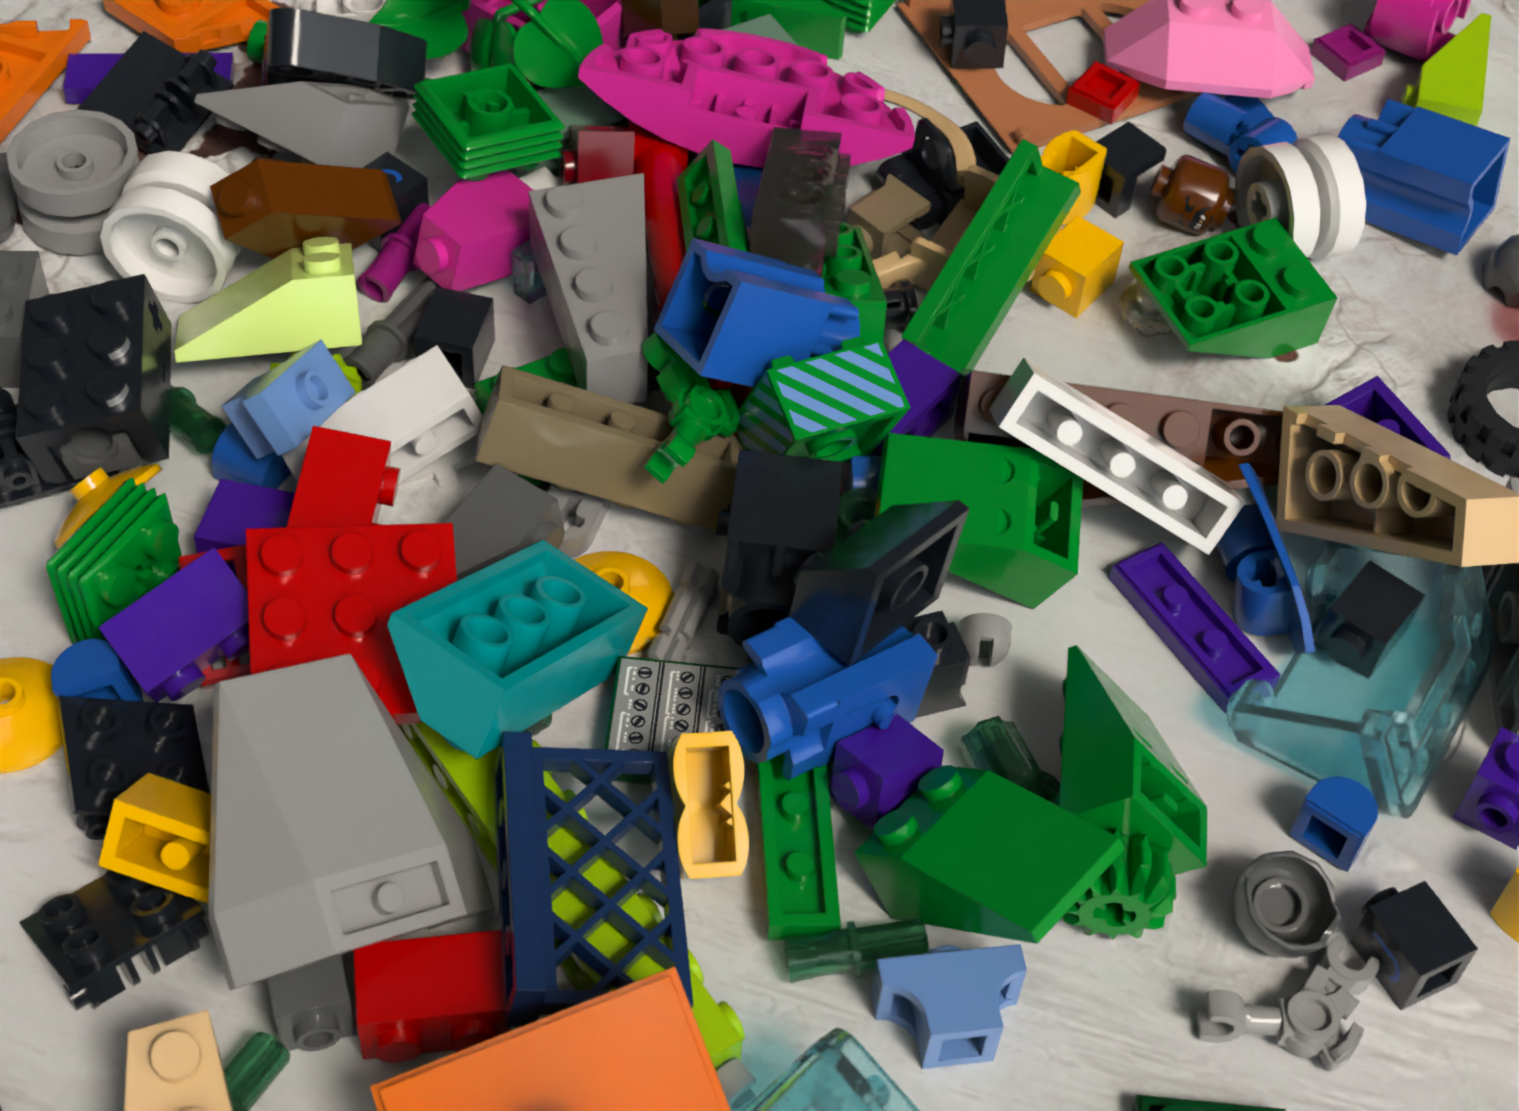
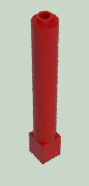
[625,117,732,390]

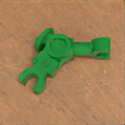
[641,332,740,484]

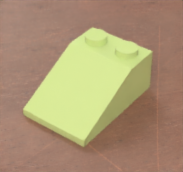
[174,237,362,363]

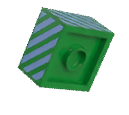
[736,337,911,463]

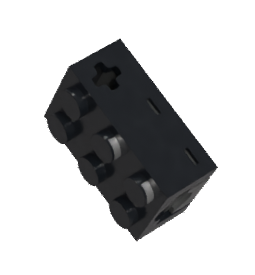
[16,274,172,486]

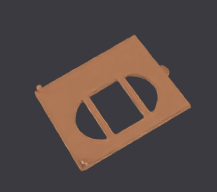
[897,0,1202,153]

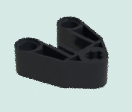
[261,8,428,101]

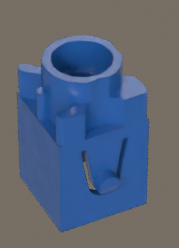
[1338,99,1510,255]
[654,238,860,387]
[718,617,938,780]

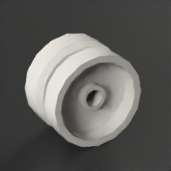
[1235,133,1366,259]
[100,151,243,303]

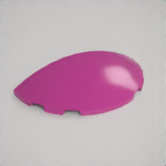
[578,28,915,170]

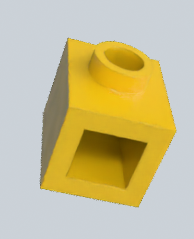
[1030,215,1124,318]

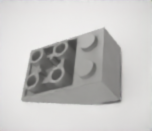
[194,81,410,168]

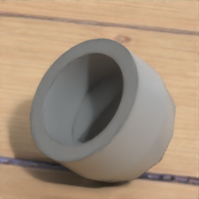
[959,613,1012,667]

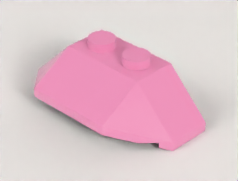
[1103,0,1315,99]

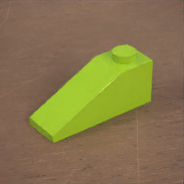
[1400,13,1492,126]

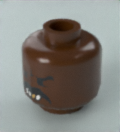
[1148,154,1236,236]

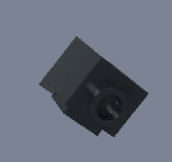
[903,610,971,718]

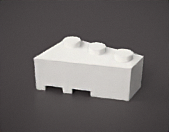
[282,345,483,509]

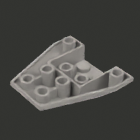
[208,654,495,991]

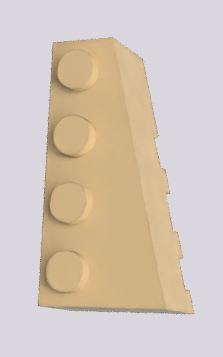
[1276,405,1519,567]

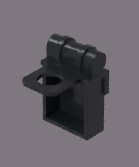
[876,117,1009,230]

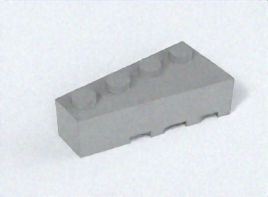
[528,173,648,404]

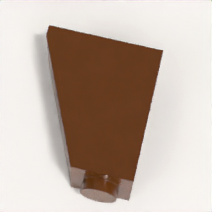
[210,159,402,259]

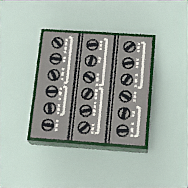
[605,656,739,785]

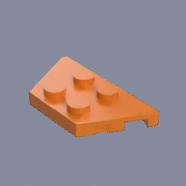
[103,0,280,53]
[0,19,91,144]

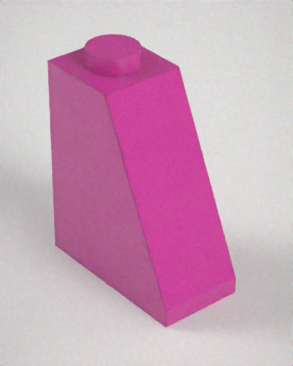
[413,170,538,291]

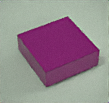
[1310,23,1386,82]

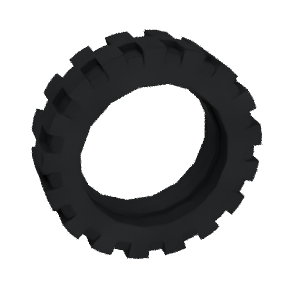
[1447,340,1519,478]

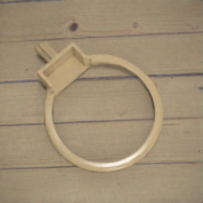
[872,89,1039,291]

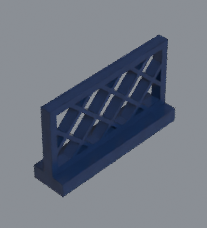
[493,731,694,1027]

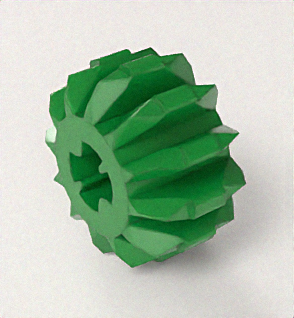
[1063,829,1176,940]

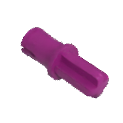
[357,203,431,303]

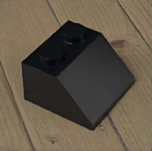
[789,500,970,667]

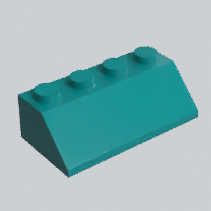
[387,540,648,759]

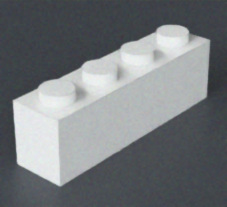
[989,357,1245,555]

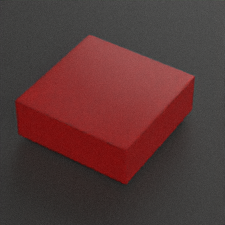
[1066,61,1141,124]

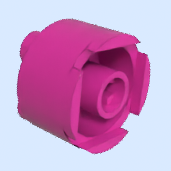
[1363,0,1471,61]

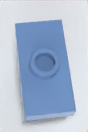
[222,339,355,459]
[870,944,1027,1069]

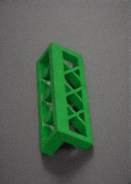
[677,139,749,317]
[901,139,1081,373]

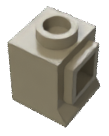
[847,174,931,260]

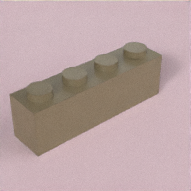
[475,365,742,531]

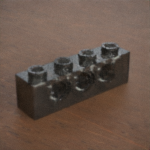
[750,127,851,277]

